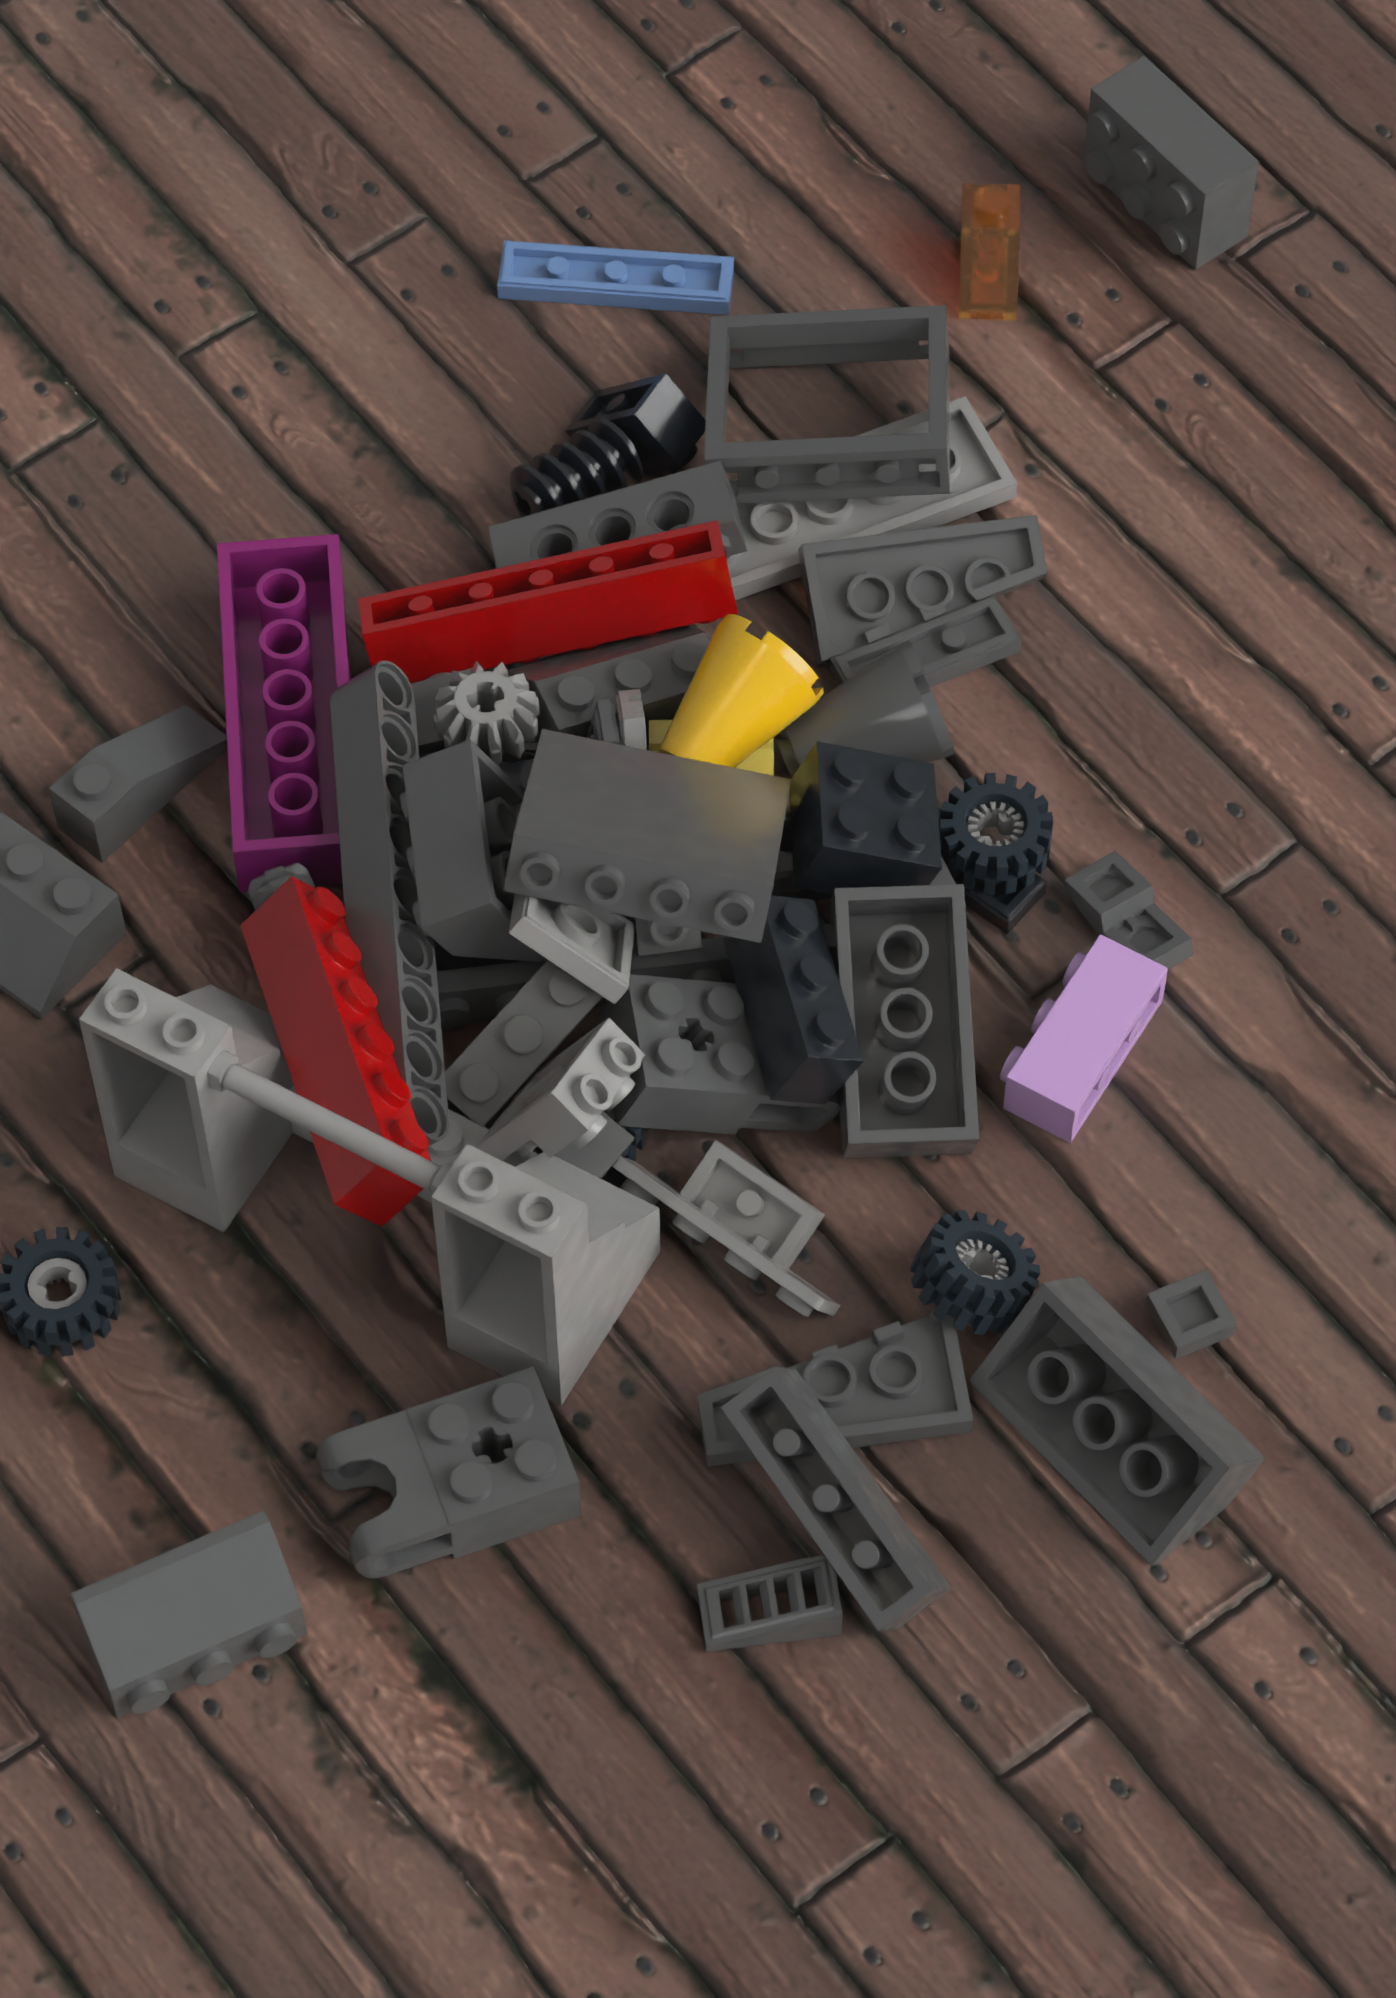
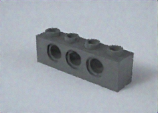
[488,460,747,568]

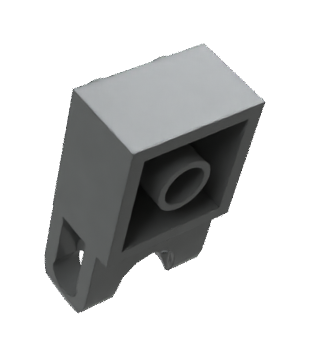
[598,974,841,1134]
[316,1366,581,1579]

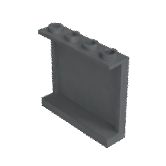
[503,729,791,943]

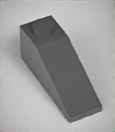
[49,705,227,862]

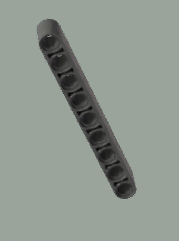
[330,660,449,1147]

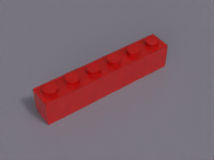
[358,520,738,684]
[240,876,431,1227]

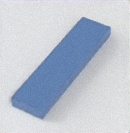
[497,240,734,315]

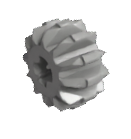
[434,660,540,766]

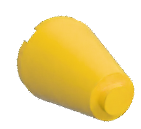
[658,614,824,768]

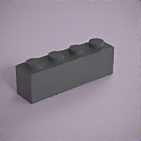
[721,1367,952,1632]

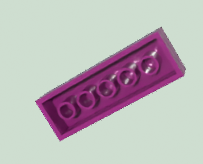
[217,534,351,892]

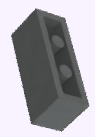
[445,960,603,1127]

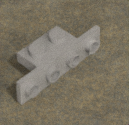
[612,1140,841,1317]

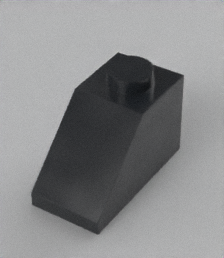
[565,373,706,474]

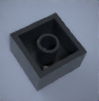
[789,741,942,894]

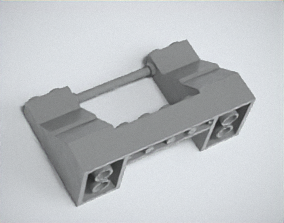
[79,968,660,1406]

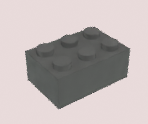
[1083,56,1259,270]

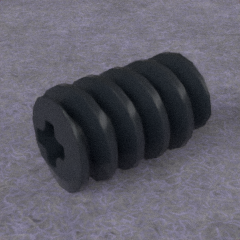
[510,419,643,517]

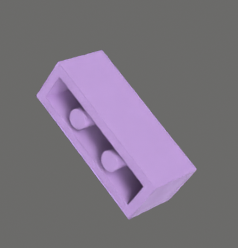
[1000,934,1168,1143]

